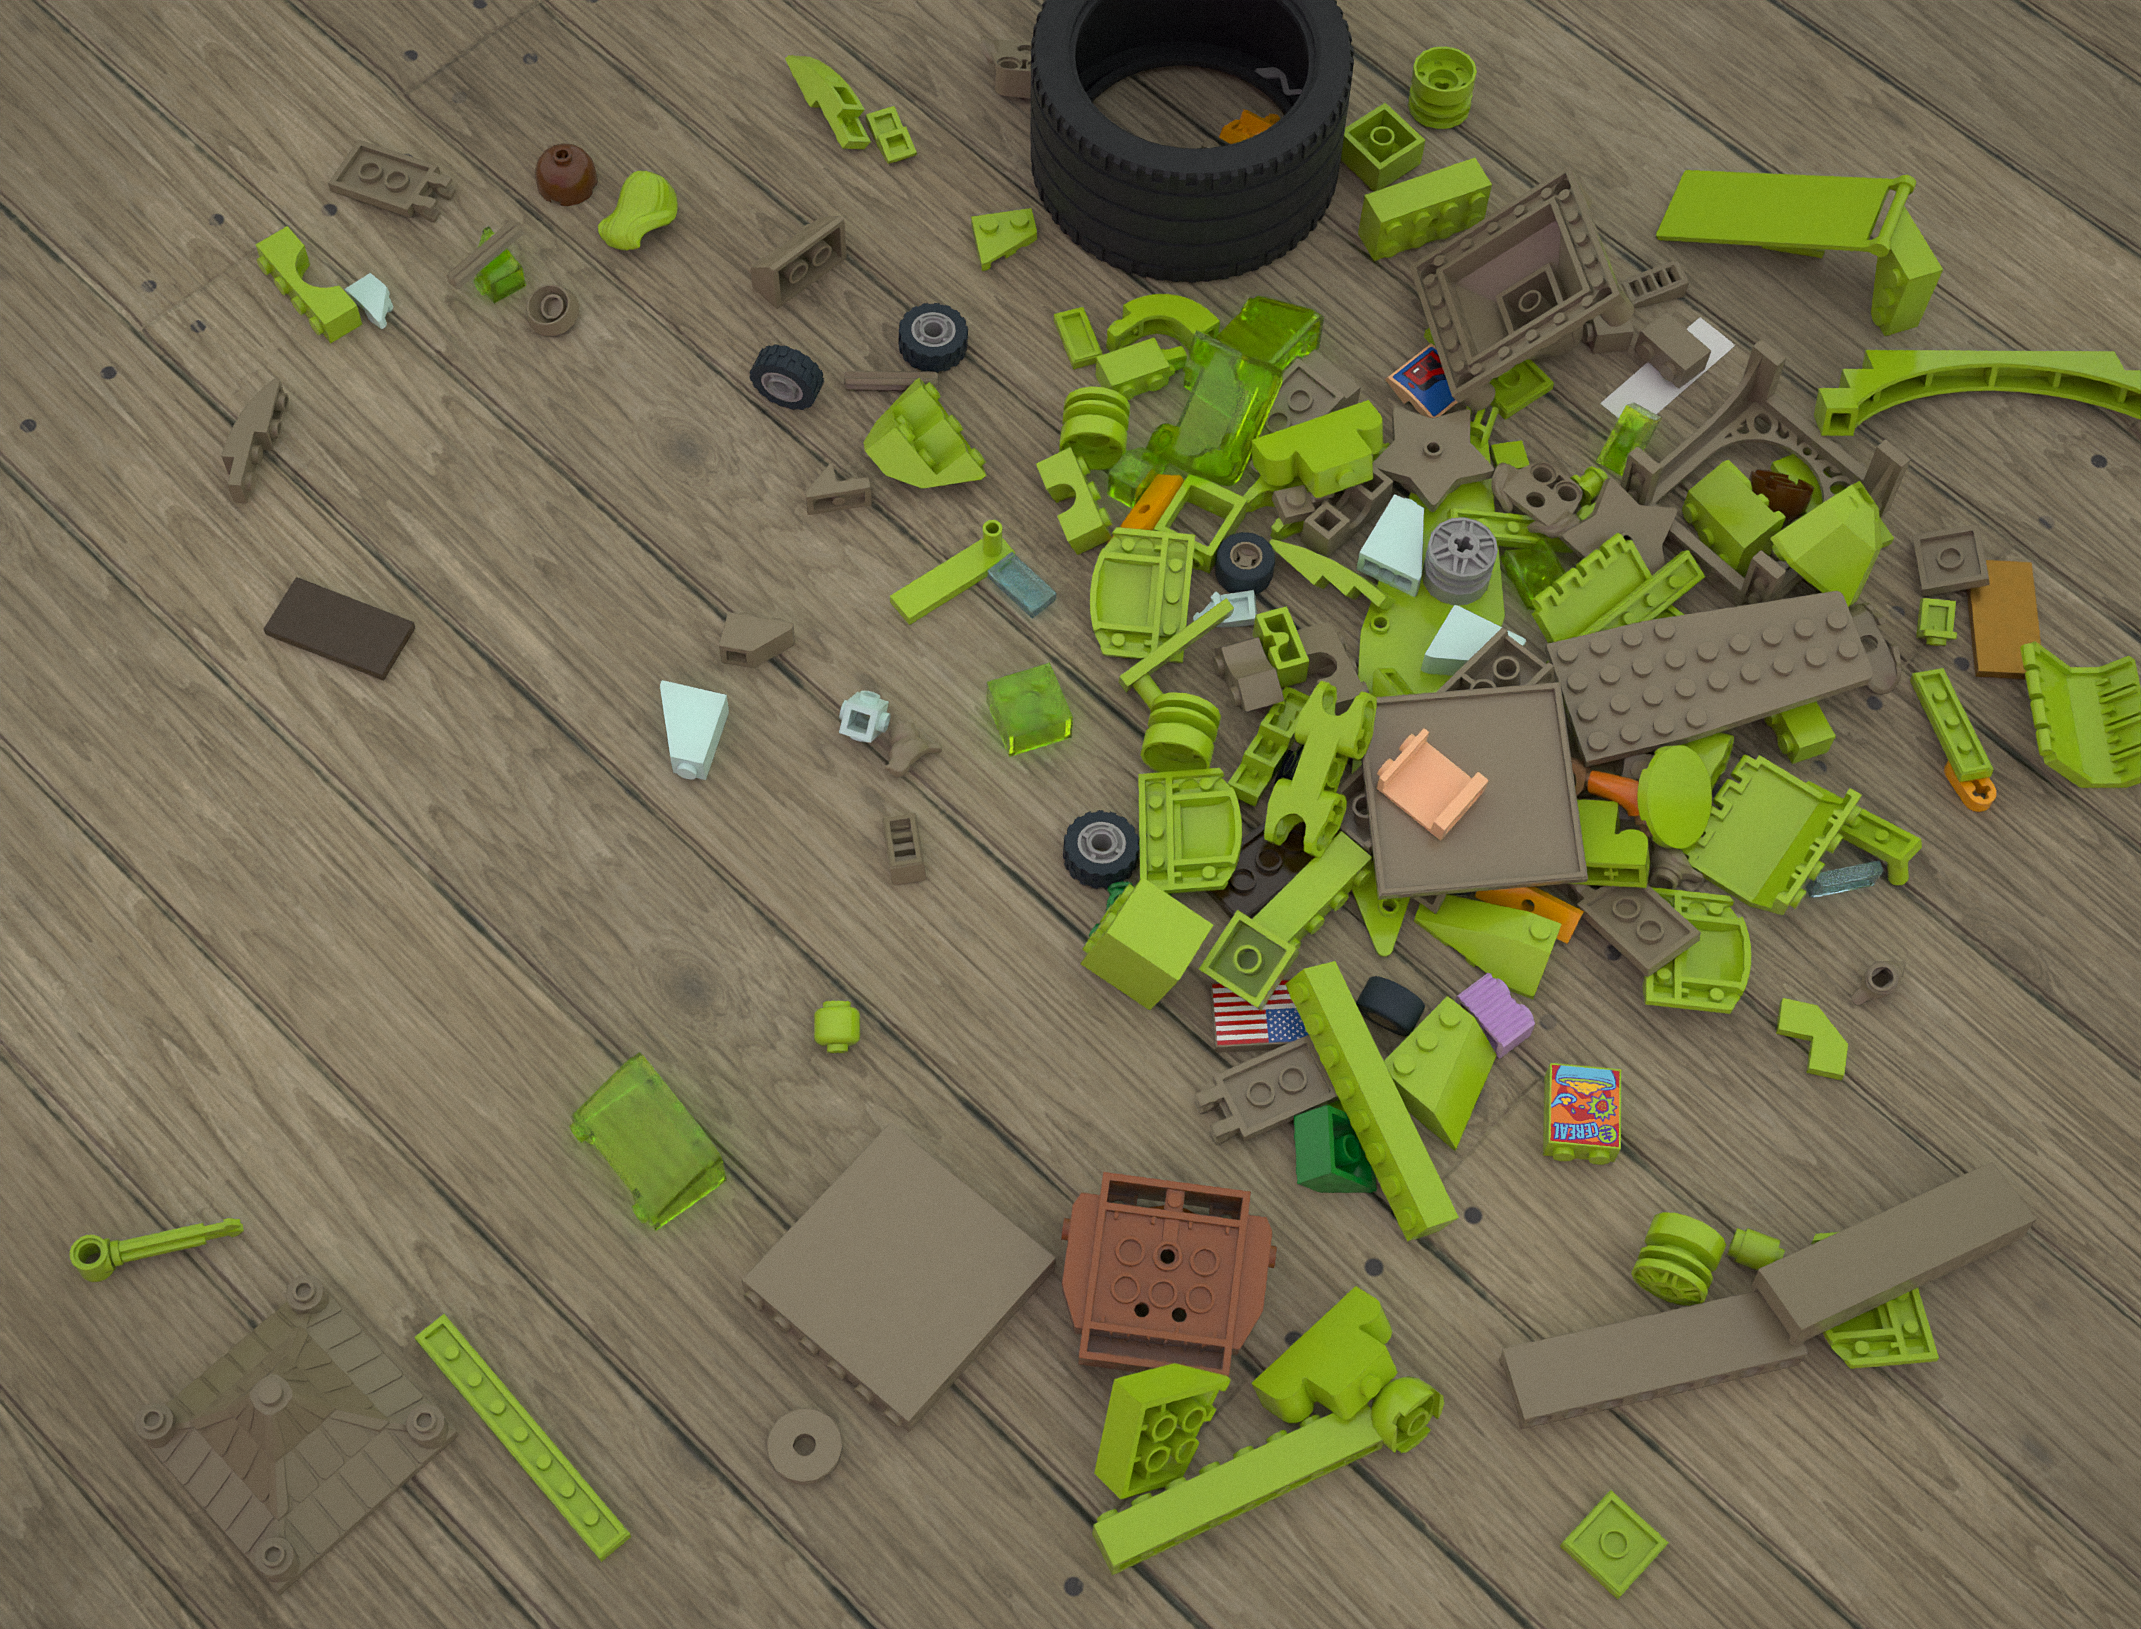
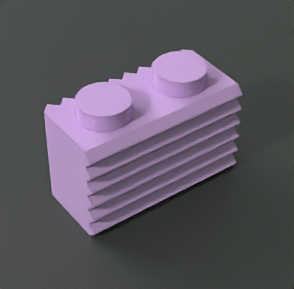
[1455,973,1535,1059]

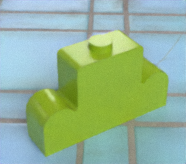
[1251,400,1383,498]
[1570,799,1650,888]
[1251,1286,1398,1423]

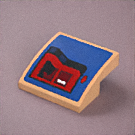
[1385,343,1458,418]

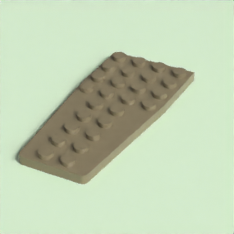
[1545,591,1873,767]

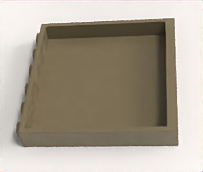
[742,1123,1056,1432]

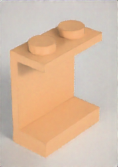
[1376,728,1489,841]

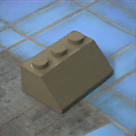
[750,216,847,309]

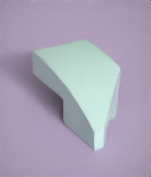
[345,273,394,329]
[1193,590,1257,627]

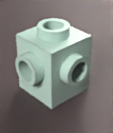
[839,691,891,743]

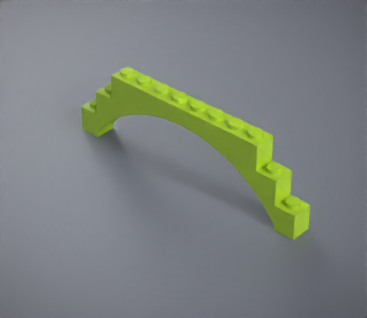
[1814,350,2141,436]

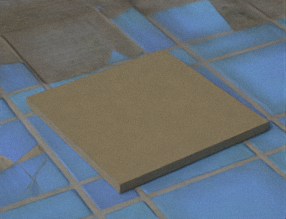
[1361,682,1588,900]

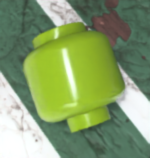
[814,1001,860,1053]

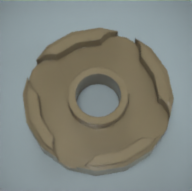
[767,1408,843,1485]

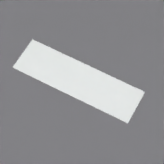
[1600,317,1735,432]

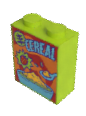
[1543,1063,1621,1165]

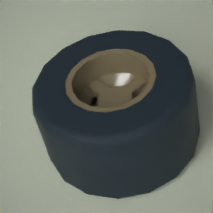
[1215,532,1275,595]
[1356,976,1425,1036]

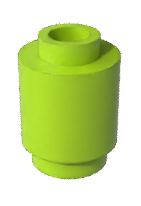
[1727,1228,1785,1271]

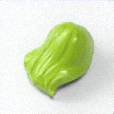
[598,171,678,251]

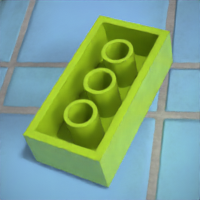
[1358,158,1492,261]

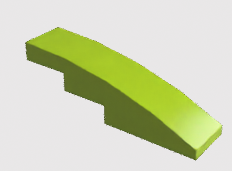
[1269,539,1396,611]
[1227,686,1310,807]

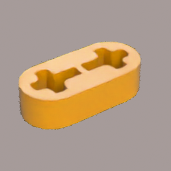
[1944,760,1997,812]

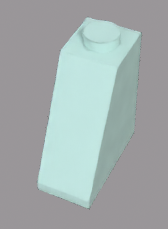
[1356,494,1424,597]
[1421,605,1526,676]
[660,680,729,780]

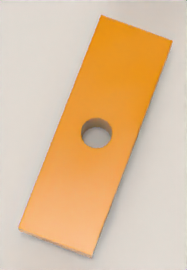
[1108,474,1184,543]
[1475,886,1584,944]

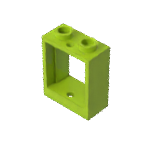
[1153,472,1248,574]

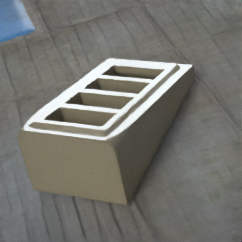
[1618,260,1689,309]
[882,813,926,885]

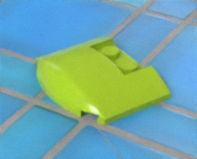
[1090,527,1195,664]
[1138,768,1243,894]
[1642,887,1752,1014]
[1811,1232,1939,1369]

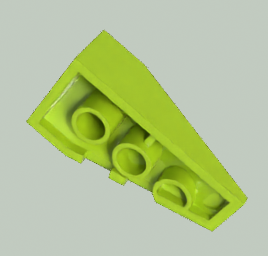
[1414,894,1562,1000]

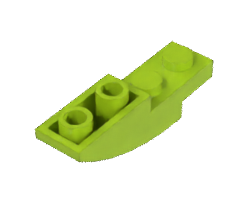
[785,55,871,150]

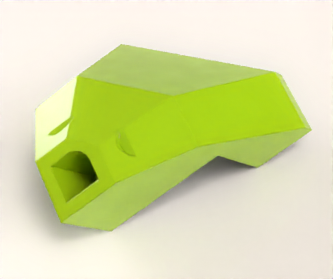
[863,377,987,489]
[1770,481,1882,607]

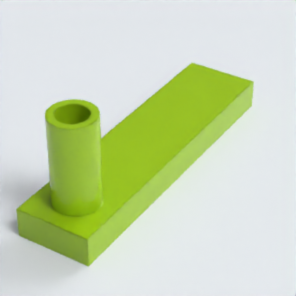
[890,520,1015,625]
[1118,598,1234,710]
[1806,781,1922,885]

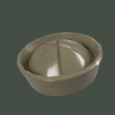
[527,284,580,336]

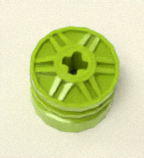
[1408,46,1477,129]
[1059,386,1130,470]
[1140,692,1221,772]
[1631,1212,1726,1306]

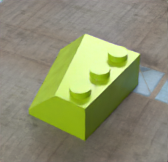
[1871,206,1943,336]
[1682,460,1786,578]
[1384,996,1497,1151]
[1094,1363,1231,1499]

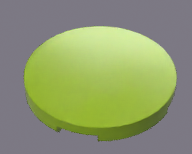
[1637,745,1712,849]

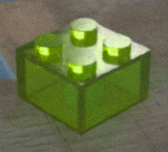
[986,662,1073,757]

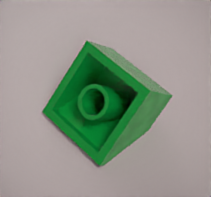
[1294,1105,1377,1193]

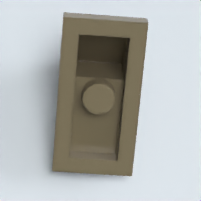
[805,462,872,515]

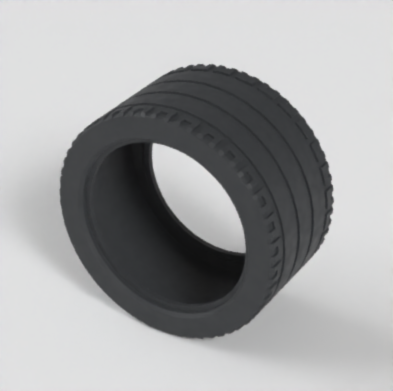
[1030,0,1354,283]

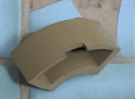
[1212,637,1284,712]

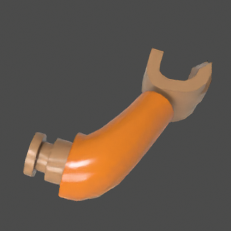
[1571,757,1653,837]

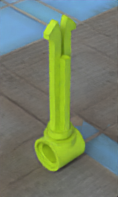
[70,1218,244,1282]

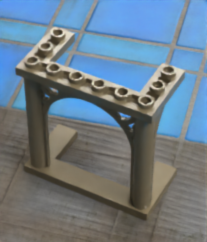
[1620,339,1911,607]

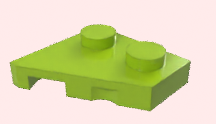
[971,208,1037,271]

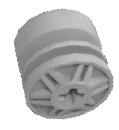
[1422,517,1498,605]

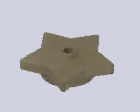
[1373,407,1494,512]
[1558,478,1678,575]

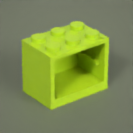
[1080,877,1213,1010]

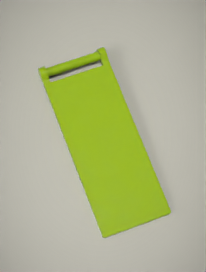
[1656,170,1916,257]

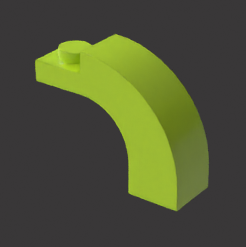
[1106,294,1220,356]

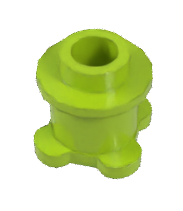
[1570,466,1609,507]

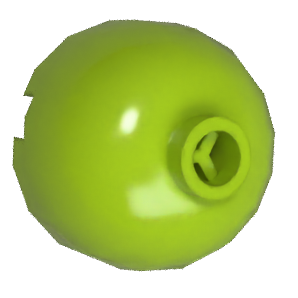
[1371,1376,1444,1454]

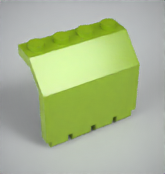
[1531,533,1684,644]
[2020,641,2141,788]
[1680,755,1862,915]

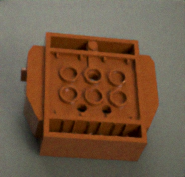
[1061,1172,1277,1377]

